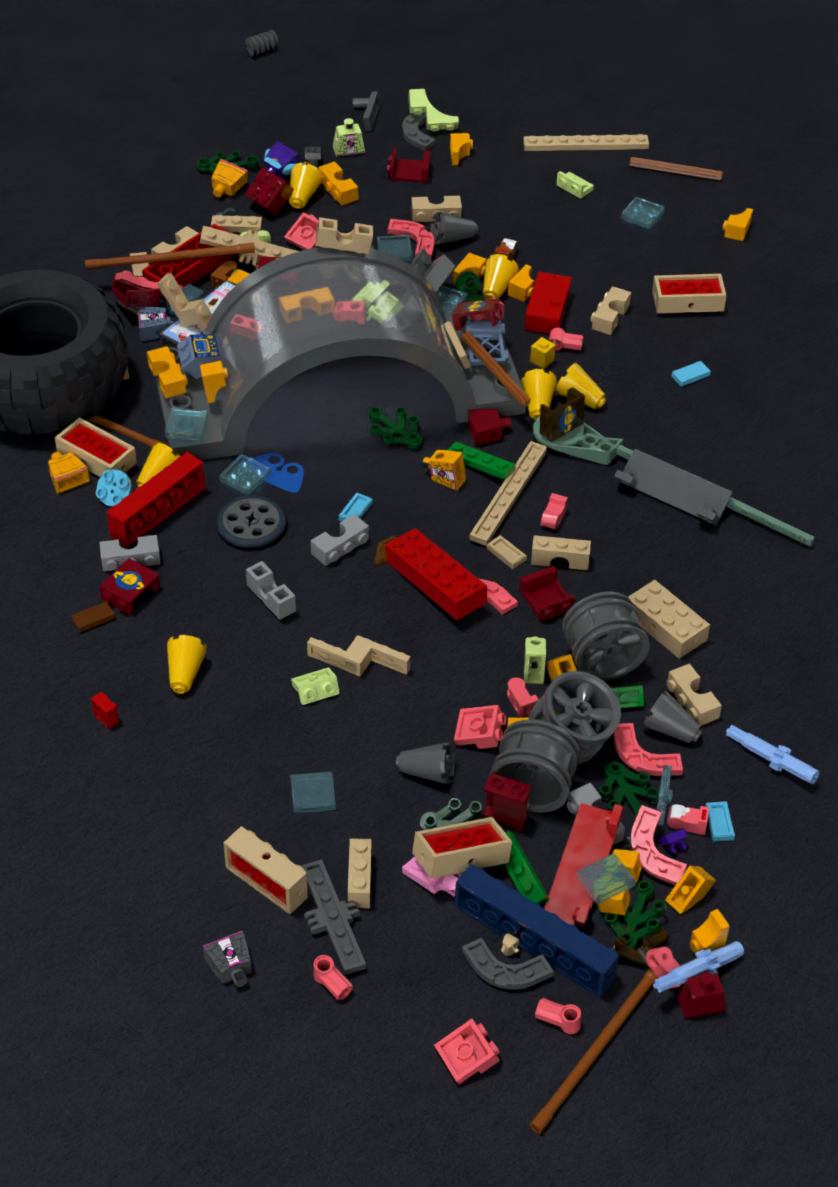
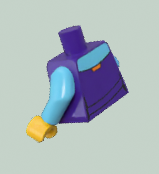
[264,141,308,178]

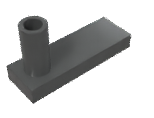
[353,91,380,131]
[305,147,321,168]

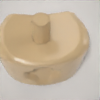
[501,933,519,956]

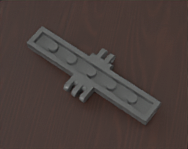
[301,859,366,975]

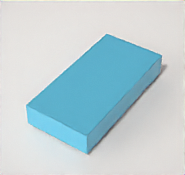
[671,361,711,387]
[339,493,373,522]
[705,802,735,842]

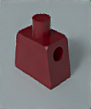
[467,409,511,446]
[677,972,726,1018]

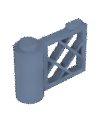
[465,320,509,365]

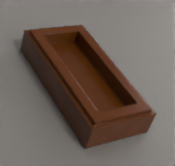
[71,601,115,633]

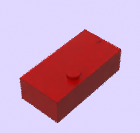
[524,272,572,334]

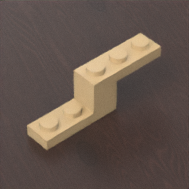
[157,273,229,348]
[307,635,410,676]

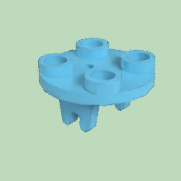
[96,469,132,506]

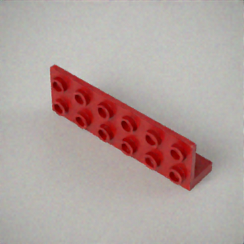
[544,803,623,932]

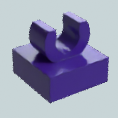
[658,829,687,854]

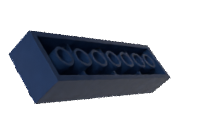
[454,864,619,998]

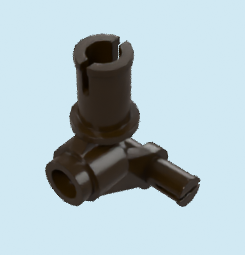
[610,928,669,968]

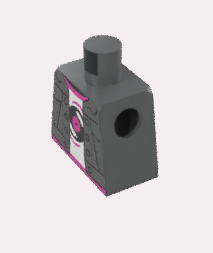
[203,931,251,987]

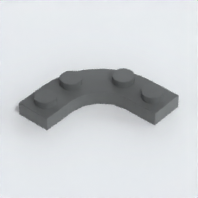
[402,113,435,151]
[462,938,554,989]

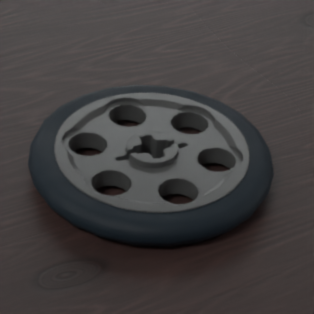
[216,495,287,548]

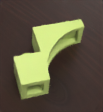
[408,89,459,131]

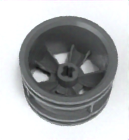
[562,592,650,681]
[529,671,621,764]
[489,719,580,812]

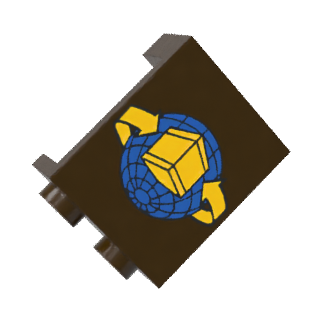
[539,387,585,442]

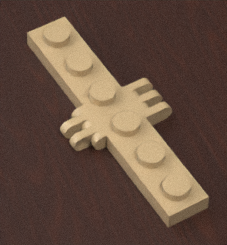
[200,226,299,266]

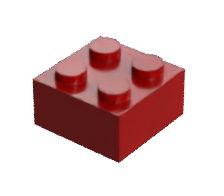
[91,692,119,729]

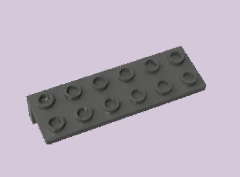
[615,449,733,526]

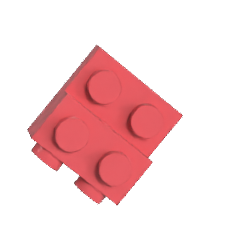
[284,212,319,250]
[454,705,506,749]
[434,1019,500,1084]

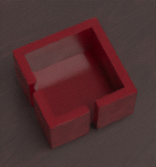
[245,168,294,216]

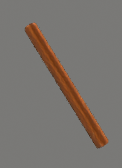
[629,157,723,181]
[462,331,531,407]

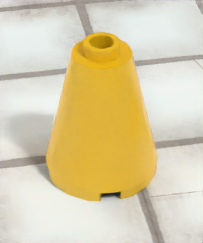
[289,163,323,209]
[483,254,519,300]
[556,363,606,409]
[521,369,557,420]
[136,443,180,488]
[167,635,207,694]

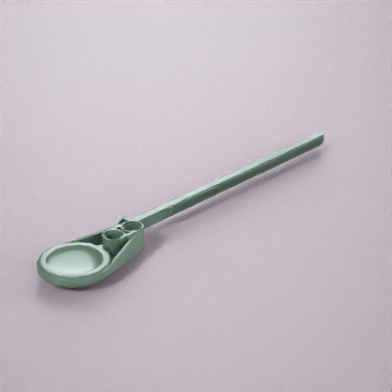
[533,416,815,547]

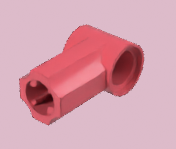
[548,328,583,351]
[313,955,353,1000]
[535,998,581,1034]

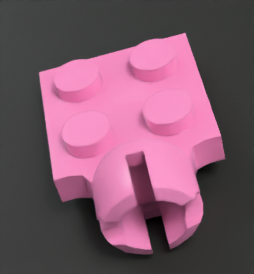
[402,857,464,897]

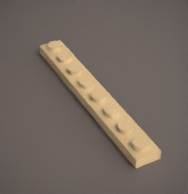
[523,134,649,151]
[469,441,547,546]

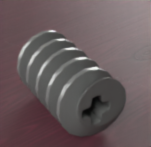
[245,30,279,56]

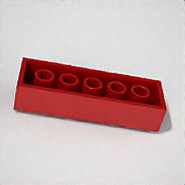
[142,223,236,300]
[107,452,205,549]
[385,528,488,620]

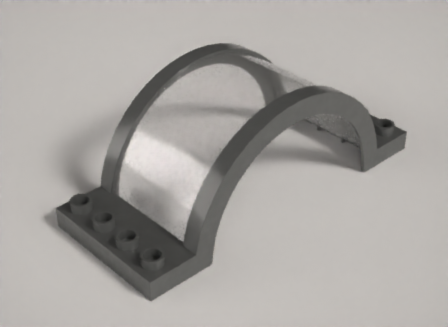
[154,247,526,460]

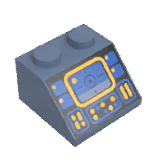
[177,333,223,379]

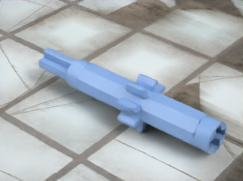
[726,725,820,784]
[653,941,744,992]

